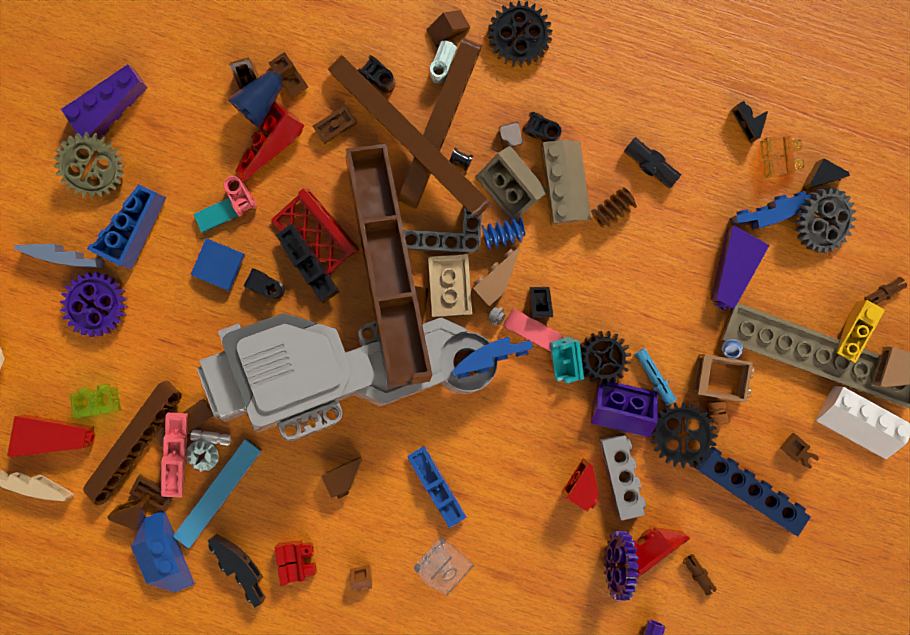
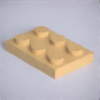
[428,254,472,317]

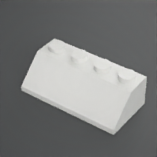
[815,386,910,459]

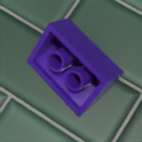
[591,379,658,438]

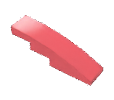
[161,412,188,497]

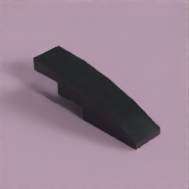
[276,223,340,303]

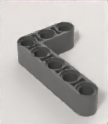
[403,207,482,254]

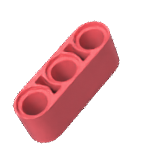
[503,309,563,352]

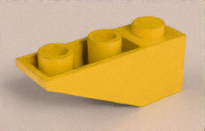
[836,300,885,363]

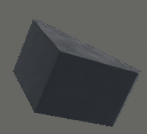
[802,158,850,190]
[530,287,553,318]

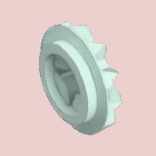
[185,440,219,472]

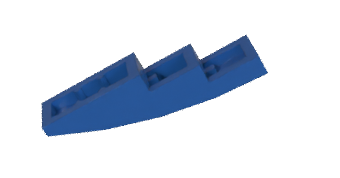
[407,446,467,528]

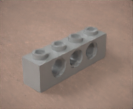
[599,434,646,521]

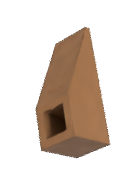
[473,248,520,307]

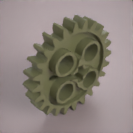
[54,132,125,198]

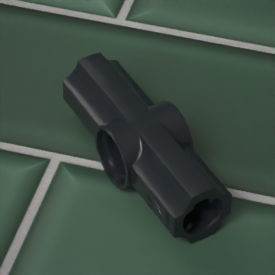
[624,137,681,189]

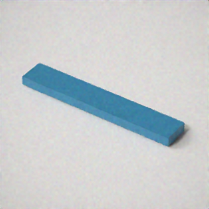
[173,438,262,548]

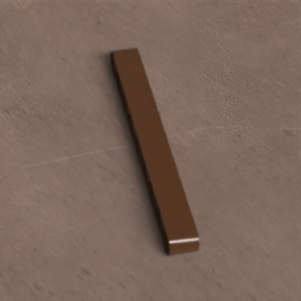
[398,38,482,209]

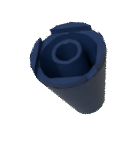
[228,71,283,128]

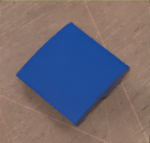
[191,238,245,291]

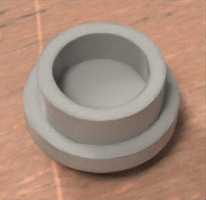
[488,307,505,327]

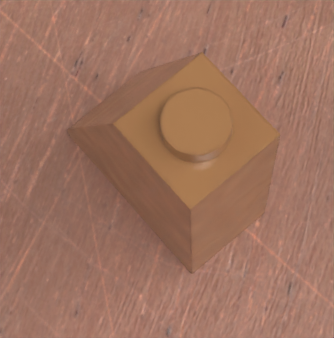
[871,347,910,387]

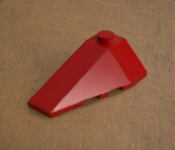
[235,100,305,182]

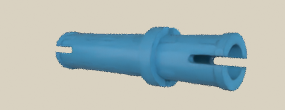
[634,348,677,406]

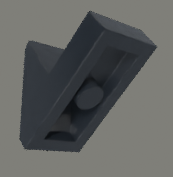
[731,101,768,144]

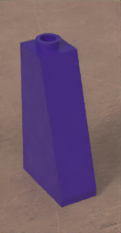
[711,226,770,311]

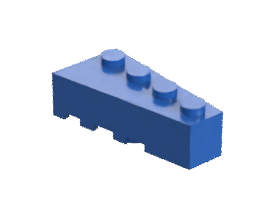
[87,184,167,269]

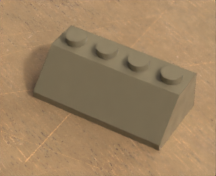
[541,140,591,225]

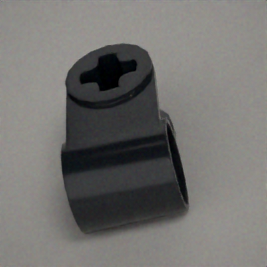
[358,55,396,93]
[522,112,562,142]
[243,268,285,299]

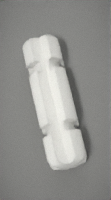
[190,429,231,446]

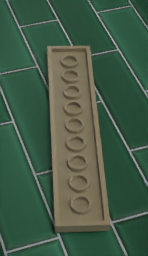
[721,303,910,409]

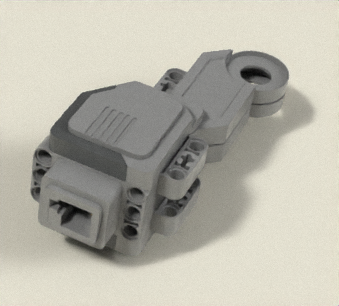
[197,313,498,442]

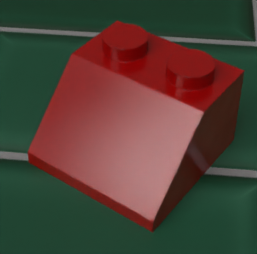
[562,458,599,512]

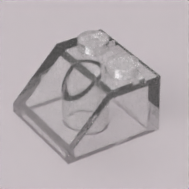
[413,538,474,595]

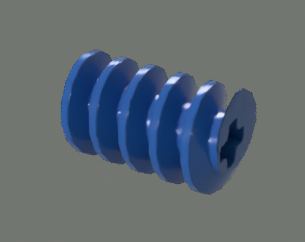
[482,217,525,249]

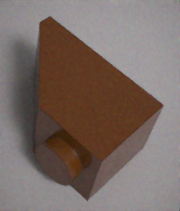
[322,456,362,499]

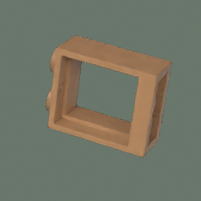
[693,354,754,402]

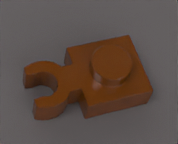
[780,433,819,469]

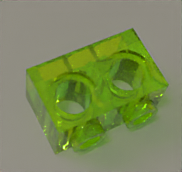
[70,384,121,419]

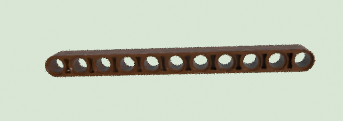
[328,55,491,219]

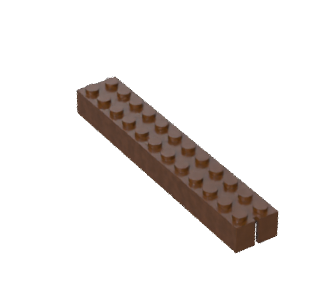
[346,144,432,389]

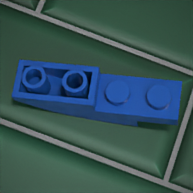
[730,191,811,230]
[451,337,533,379]

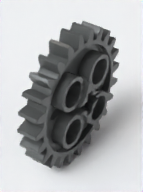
[794,187,856,253]

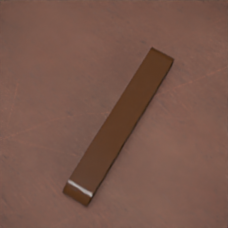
[83,381,182,506]

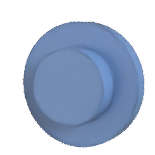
[722,339,743,359]

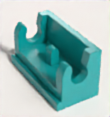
[550,337,584,383]

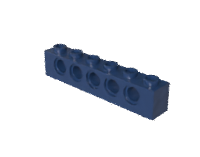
[693,446,811,537]

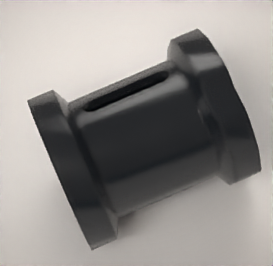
[449,147,473,171]

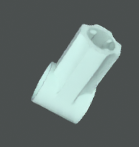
[430,41,457,84]

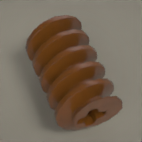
[591,187,637,228]

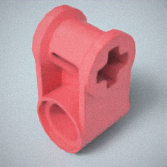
[224,176,257,217]

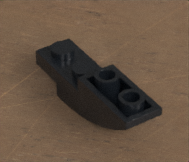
[208,534,266,608]

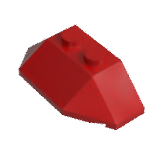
[621,527,690,579]

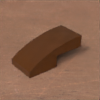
[269,52,308,98]

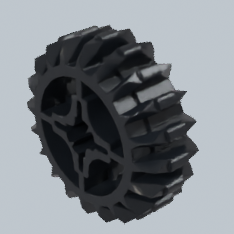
[580,331,631,385]

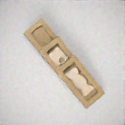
[0,469,75,501]

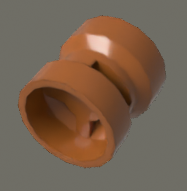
[706,401,729,423]

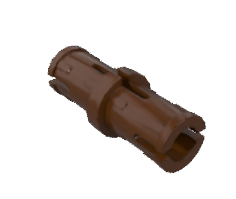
[864,277,907,305]
[683,554,717,596]

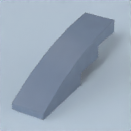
[14,244,104,268]

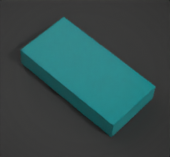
[193,198,239,233]

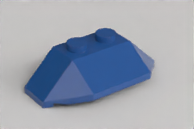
[131,511,195,592]

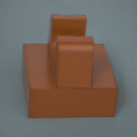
[350,565,372,591]

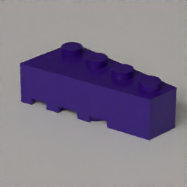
[61,64,147,139]

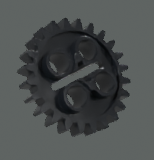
[488,0,553,67]
[651,402,718,469]

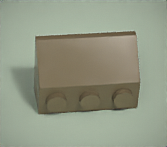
[475,146,548,220]

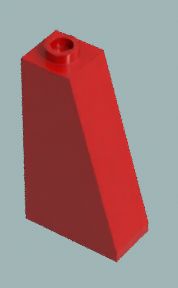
[7,414,95,457]

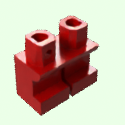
[275,540,317,586]

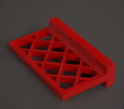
[271,188,360,275]

